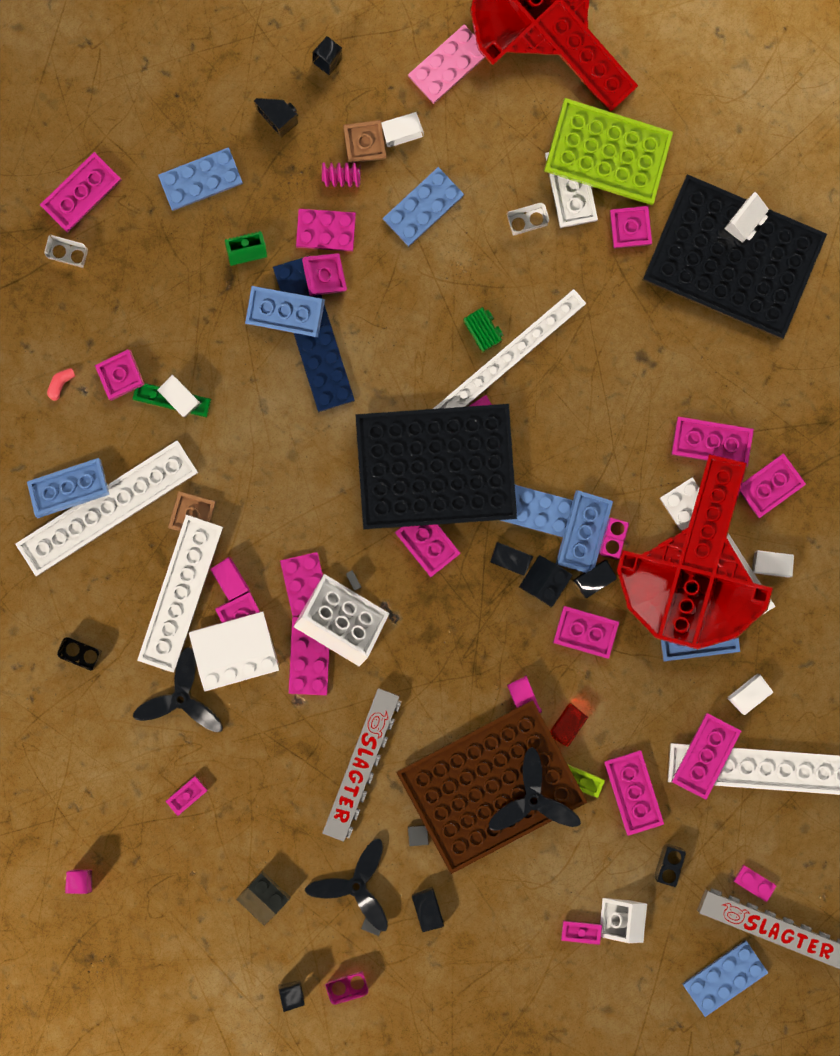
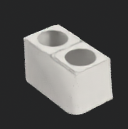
[381,112,424,147]
[507,203,549,236]
[44,235,88,268]
[158,375,201,418]
[752,550,794,577]
[727,674,773,715]

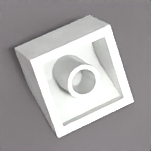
[724,192,769,243]
[600,898,647,943]

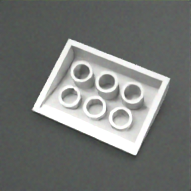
[294,574,389,666]
[189,611,279,692]

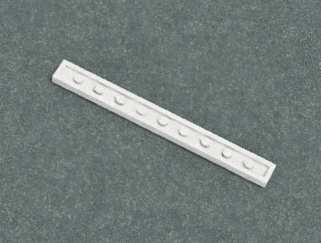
[433,289,586,409]

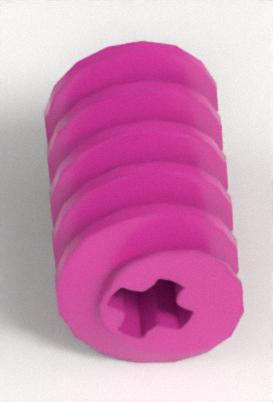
[322,162,361,187]

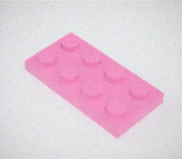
[408,24,485,104]

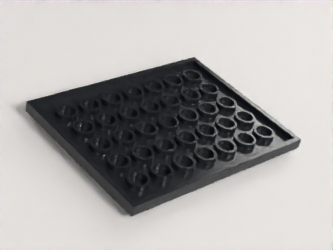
[642,174,827,340]
[355,404,517,530]

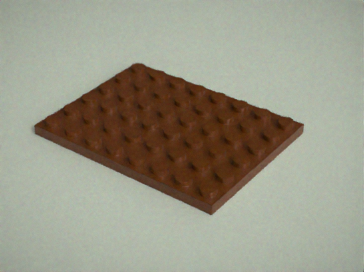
[396,699,588,874]

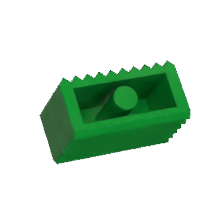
[225,231,267,266]
[463,307,504,353]

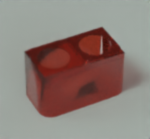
[550,703,588,747]

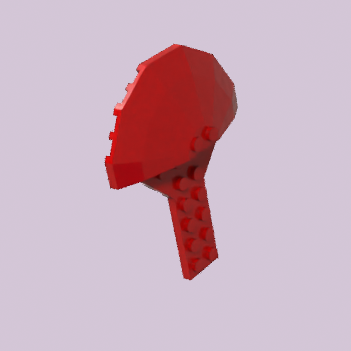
[470,0,638,112]
[617,454,773,650]

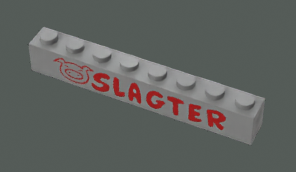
[322,688,402,842]
[697,888,840,969]

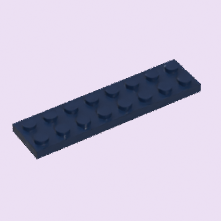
[273,256,355,413]

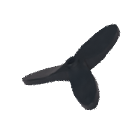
[133,647,223,732]
[489,747,581,830]
[305,839,388,931]

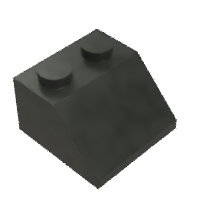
[236,871,291,926]

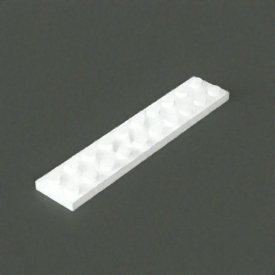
[16,440,198,576]
[668,743,840,795]

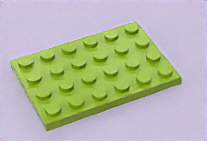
[544,98,673,205]

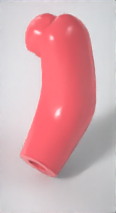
[47,368,75,401]

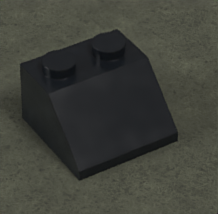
[254,98,298,138]
[519,555,573,608]

